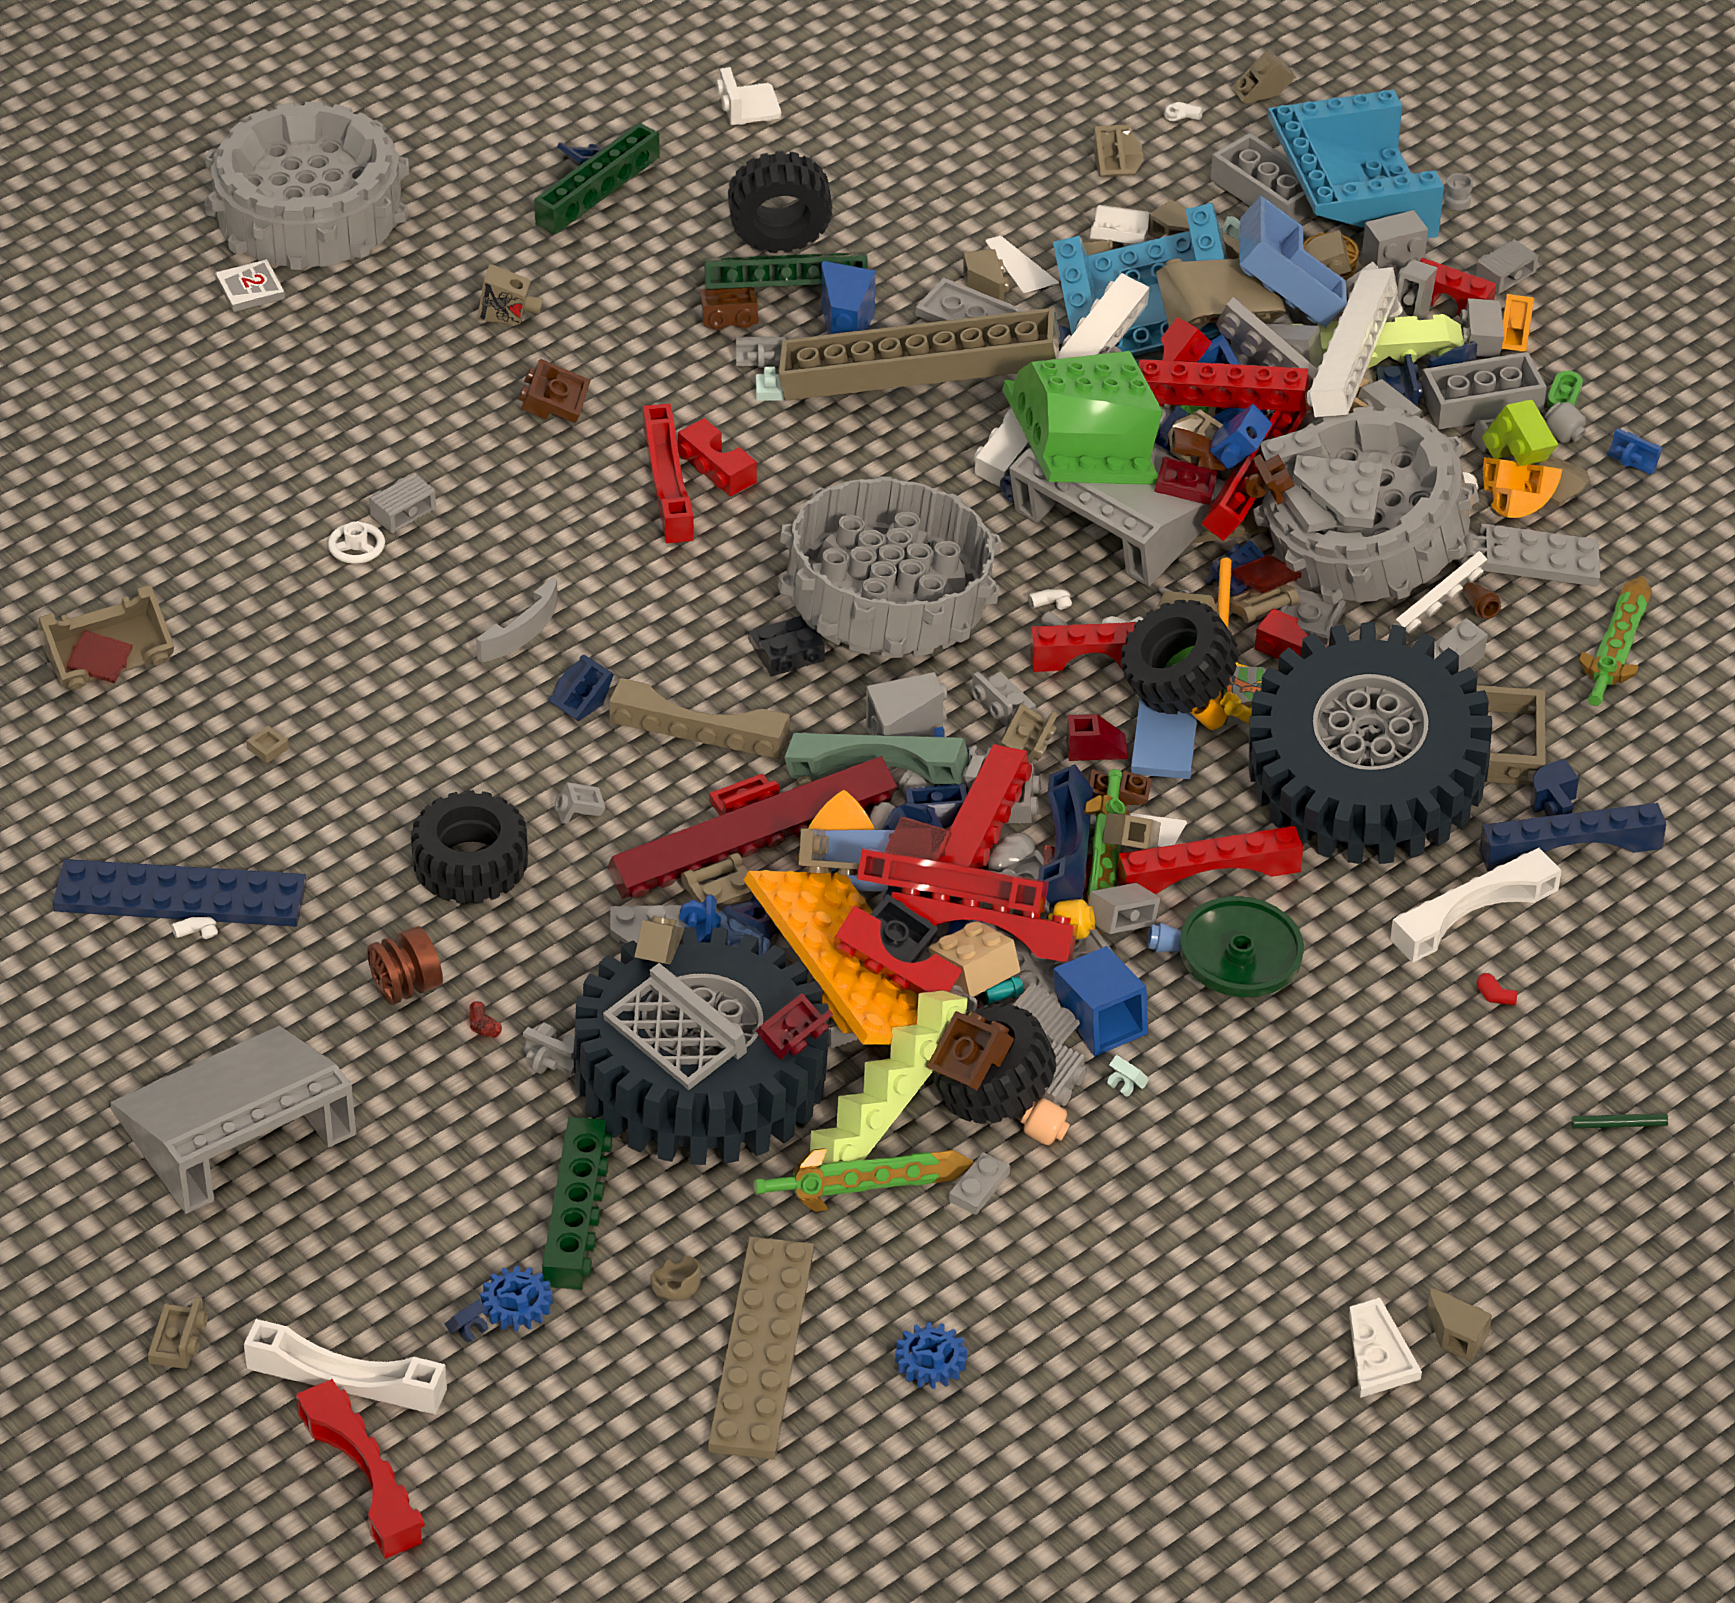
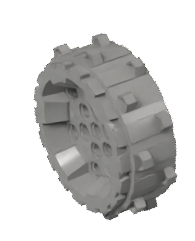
[204,102,409,270]
[1254,406,1480,604]
[778,476,1002,658]

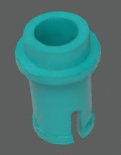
[983,976,1024,1004]

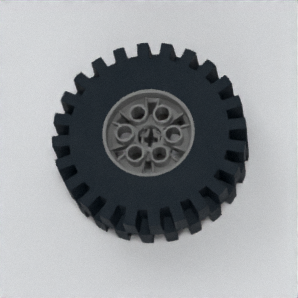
[1249,622,1492,864]
[574,927,830,1165]

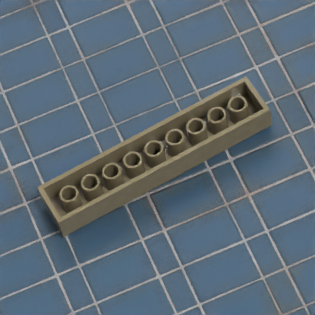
[779,308,1060,401]

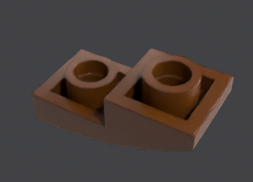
[1172,427,1226,471]
[1088,769,1152,805]

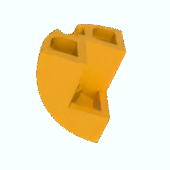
[1483,457,1563,518]
[798,790,875,867]

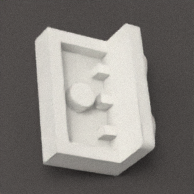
[1090,205,1149,246]

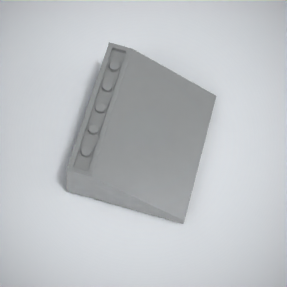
[1009,443,1226,587]
[110,1025,356,1214]

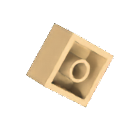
[928,921,1021,997]

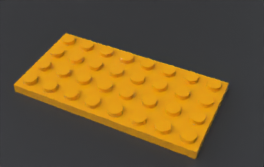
[744,870,918,1044]

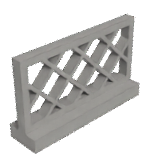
[603,963,747,1090]

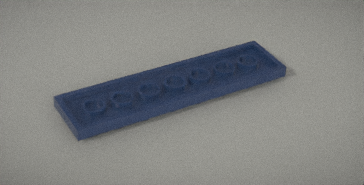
[53,859,307,927]

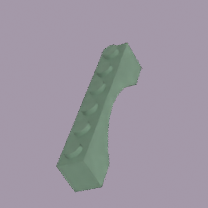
[784,733,970,785]

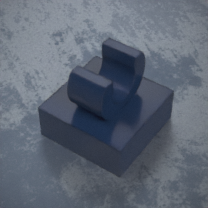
[444,1299,488,1343]

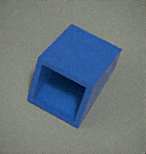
[821,261,876,335]
[1053,946,1148,1056]

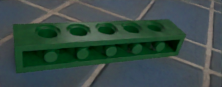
[534,122,660,235]
[704,252,868,289]
[542,1117,612,1290]

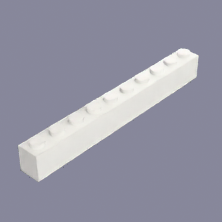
[1307,267,1398,417]
[973,273,1150,487]

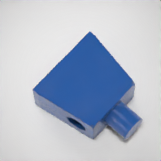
[1210,404,1272,469]

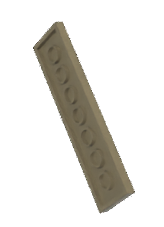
[708,1236,814,1460]

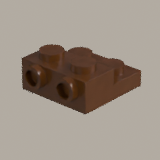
[700,287,759,330]
[518,359,591,423]
[926,1011,1014,1091]

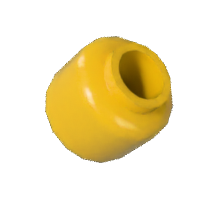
[1048,899,1095,940]

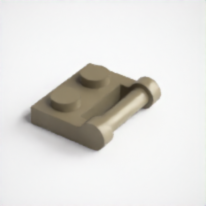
[1229,580,1299,623]
[681,853,755,912]

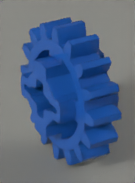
[481,1266,553,1331]
[895,1322,967,1389]

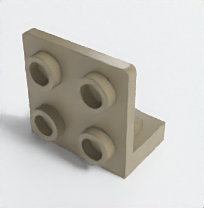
[799,829,859,875]

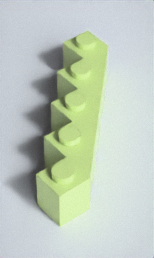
[1290,314,1464,369]
[810,991,967,1164]

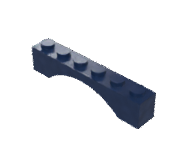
[1038,764,1093,909]
[1479,803,1667,871]

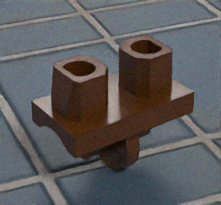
[1245,454,1295,505]

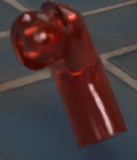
[470,1001,502,1038]

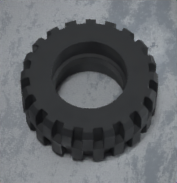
[728,151,833,253]
[1120,600,1239,714]
[411,790,528,904]
[931,1004,1057,1124]

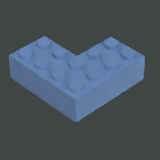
[1240,195,1347,328]

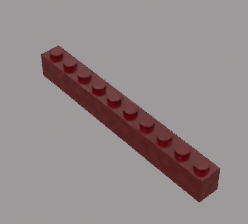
[607,756,897,899]

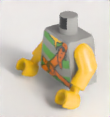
[1220,662,1266,726]

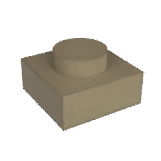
[246,725,289,763]

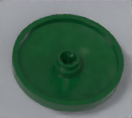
[1179,896,1304,997]

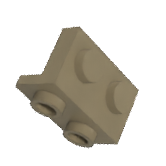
[998,703,1058,763]
[147,1297,208,1369]

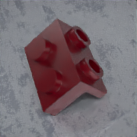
[755,993,834,1060]

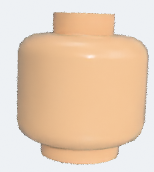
[1020,1098,1070,1145]

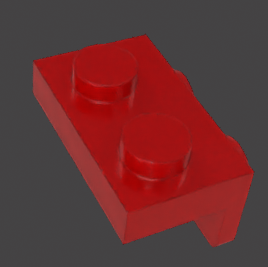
[709,773,779,816]

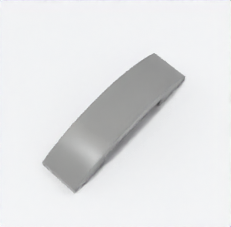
[476,577,558,662]

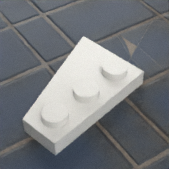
[1349,1298,1422,1398]

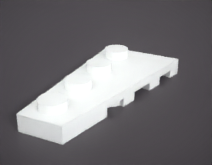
[1390,551,1487,634]

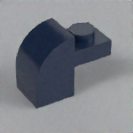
[1530,759,1579,816]

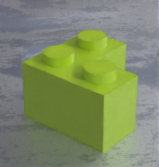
[1481,399,1559,466]

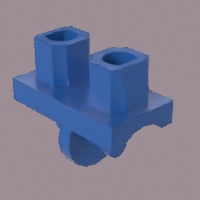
[1607,428,1662,475]
[679,894,721,943]

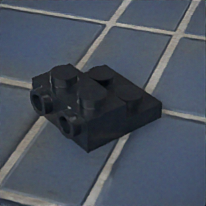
[748,615,825,677]
[870,894,938,963]

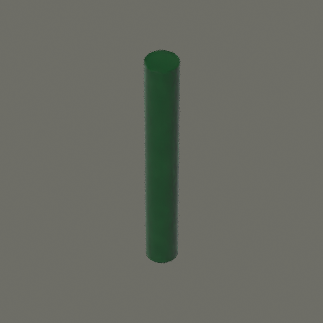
[1571,1113,1668,1129]

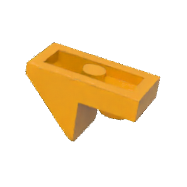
[1501,294,1534,352]

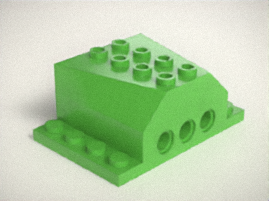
[1002,351,1163,485]

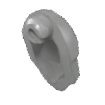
[987,833,1035,870]

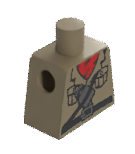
[477,264,543,325]

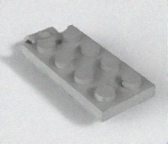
[915,277,1026,322]
[1216,297,1318,390]
[1459,523,1600,587]

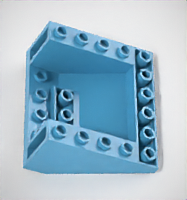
[1268,90,1444,239]
[1053,203,1228,357]

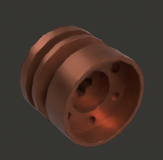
[367,926,443,1005]

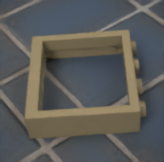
[1477,685,1546,785]

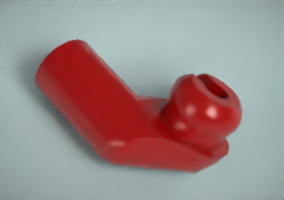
[1476,973,1518,1006]

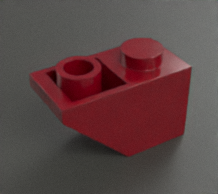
[1066,714,1128,761]

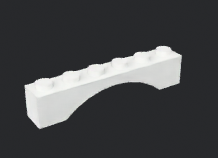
[1390,848,1561,963]
[244,1319,447,1415]

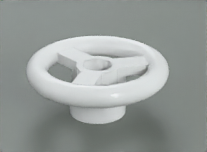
[328,521,385,564]

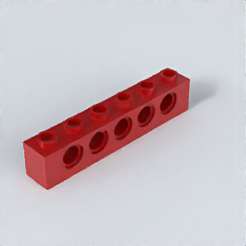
[1139,359,1310,412]

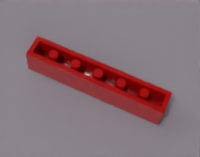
[934,744,1032,869]

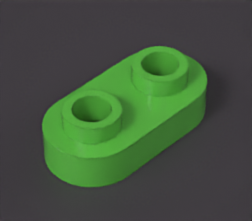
[1547,371,1583,410]

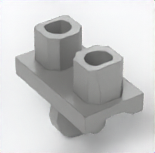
[736,337,785,368]
[523,1022,575,1075]

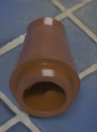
[1463,582,1501,619]

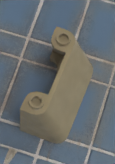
[1156,256,1286,328]
[37,584,174,690]

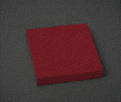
[1154,456,1218,506]

